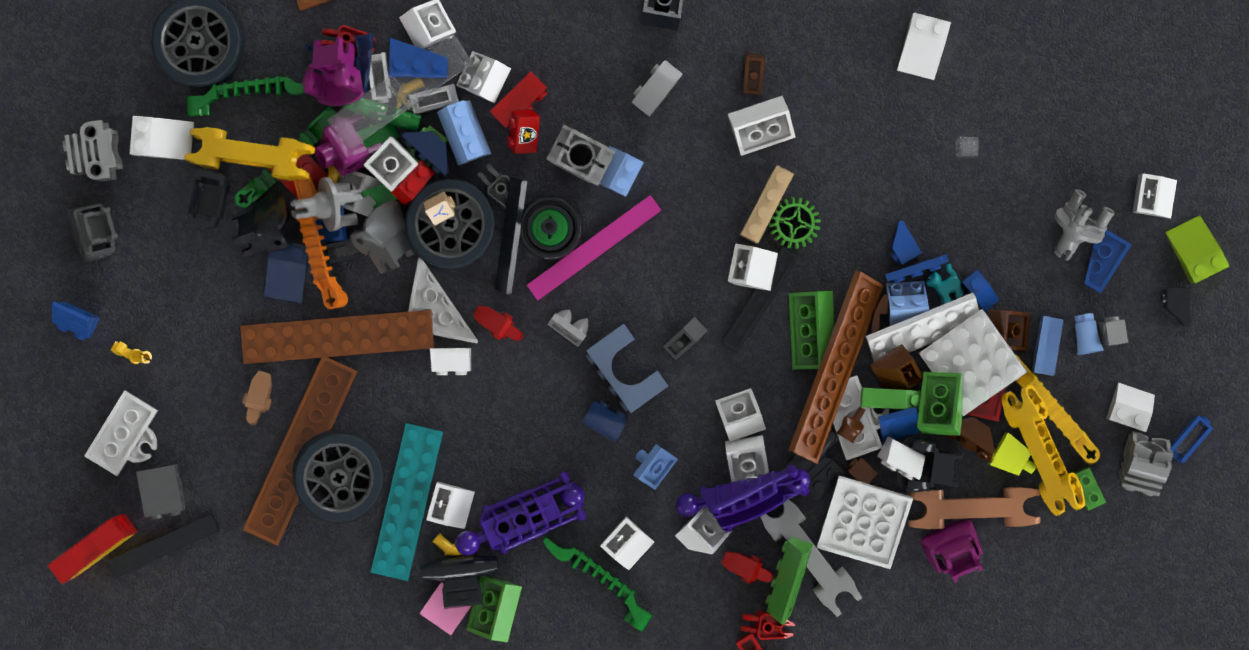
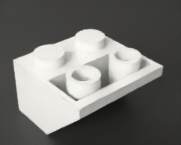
[456,51,511,103]
[1133,173,1177,218]
[728,244,778,291]
[877,436,925,480]
[426,482,475,529]
[600,516,654,570]

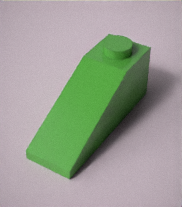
[860,388,921,410]

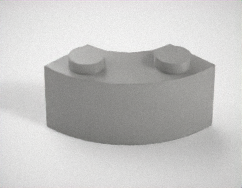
[631,60,683,117]

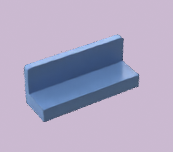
[1031,316,1063,376]

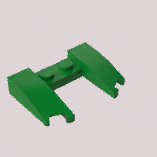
[356,122,399,208]

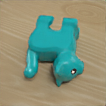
[926,263,964,305]

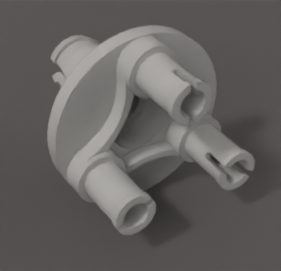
[291,177,361,231]
[1054,189,1115,260]

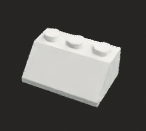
[728,96,796,156]

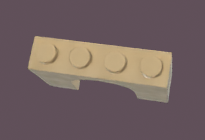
[739,165,794,244]

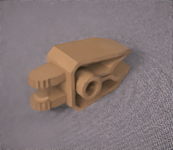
[242,371,272,426]

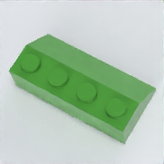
[789,291,835,370]
[765,537,814,625]

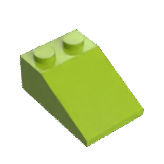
[1165,215,1230,284]

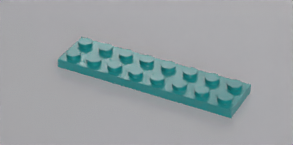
[371,423,443,581]

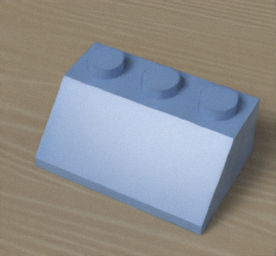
[437,100,492,166]

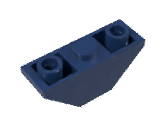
[402,132,448,176]

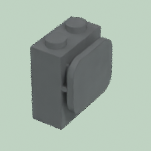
[136,464,186,520]

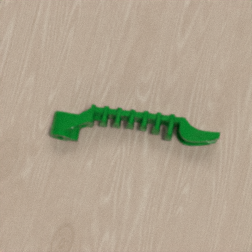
[186,76,307,116]
[235,106,341,208]
[543,536,653,631]

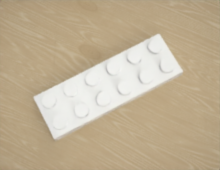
[866,293,979,362]

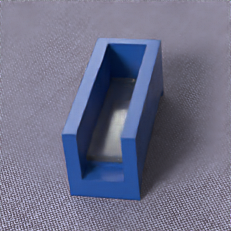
[1170,415,1213,463]

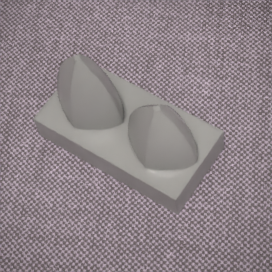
[547,310,588,347]

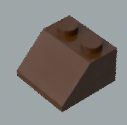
[988,309,1030,351]

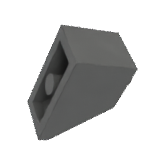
[663,317,708,360]

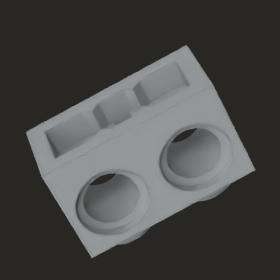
[1099,316,1128,346]

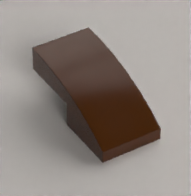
[870,295,888,333]

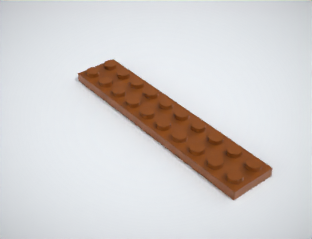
[789,271,884,464]
[240,310,435,364]
[243,355,358,546]

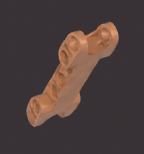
[907,487,1040,529]

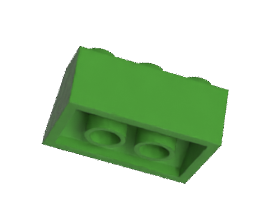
[466,576,522,642]

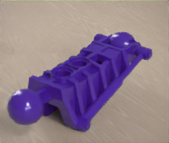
[675,465,810,533]
[455,471,587,556]

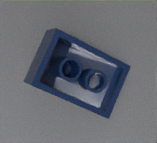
[264,240,309,303]
[582,400,627,442]

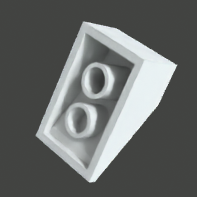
[897,13,951,80]
[130,116,194,160]
[725,435,769,482]

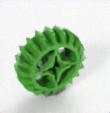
[769,197,821,249]

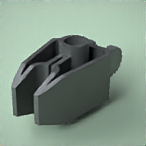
[477,164,510,208]

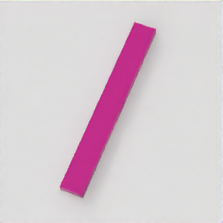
[527,195,662,300]

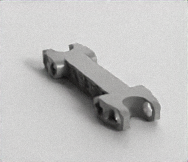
[760,500,862,617]

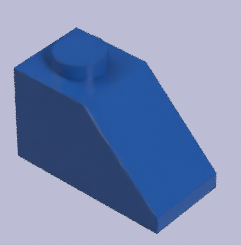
[890,220,922,265]
[961,270,999,312]

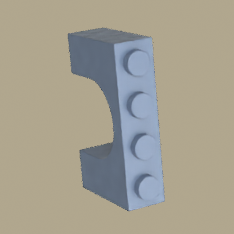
[586,324,668,413]

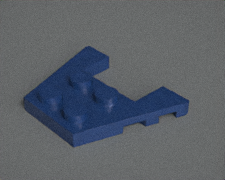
[305,33,374,94]

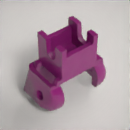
[302,37,364,106]
[920,519,983,583]

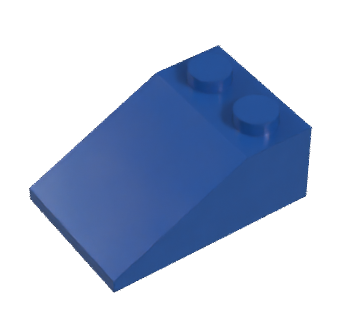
[52,301,100,340]

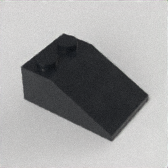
[640,0,683,31]

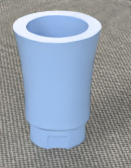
[1074,313,1104,355]

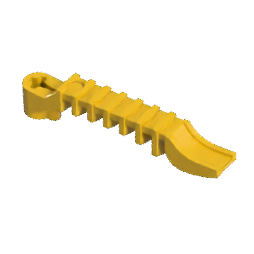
[1015,355,1100,465]

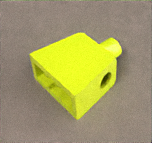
[987,432,1036,476]

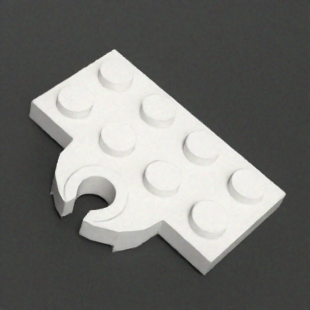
[833,375,889,461]
[85,390,158,476]

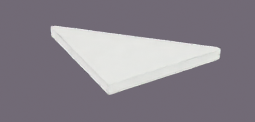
[408,257,478,343]

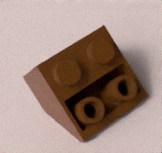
[870,344,923,390]

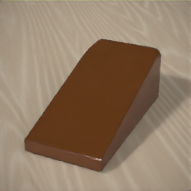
[743,53,765,95]

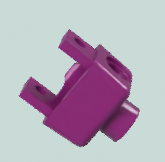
[315,115,382,176]

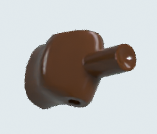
[837,406,866,443]

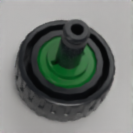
[520,196,583,260]

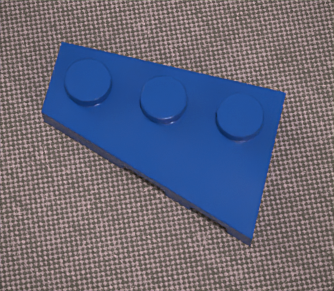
[389,38,448,78]
[1084,230,1132,294]
[885,254,949,283]

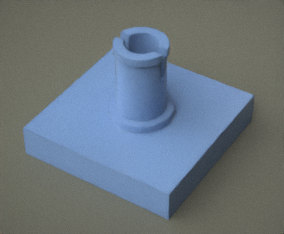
[633,444,678,490]

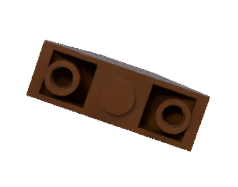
[946,417,995,463]

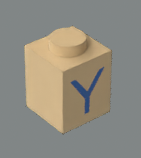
[424,192,456,226]

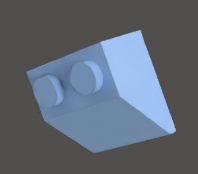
[599,146,644,197]

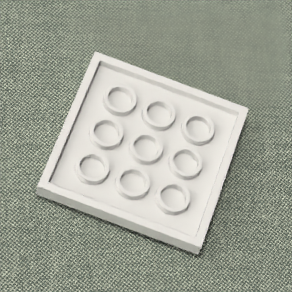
[919,309,1027,416]
[817,476,913,569]

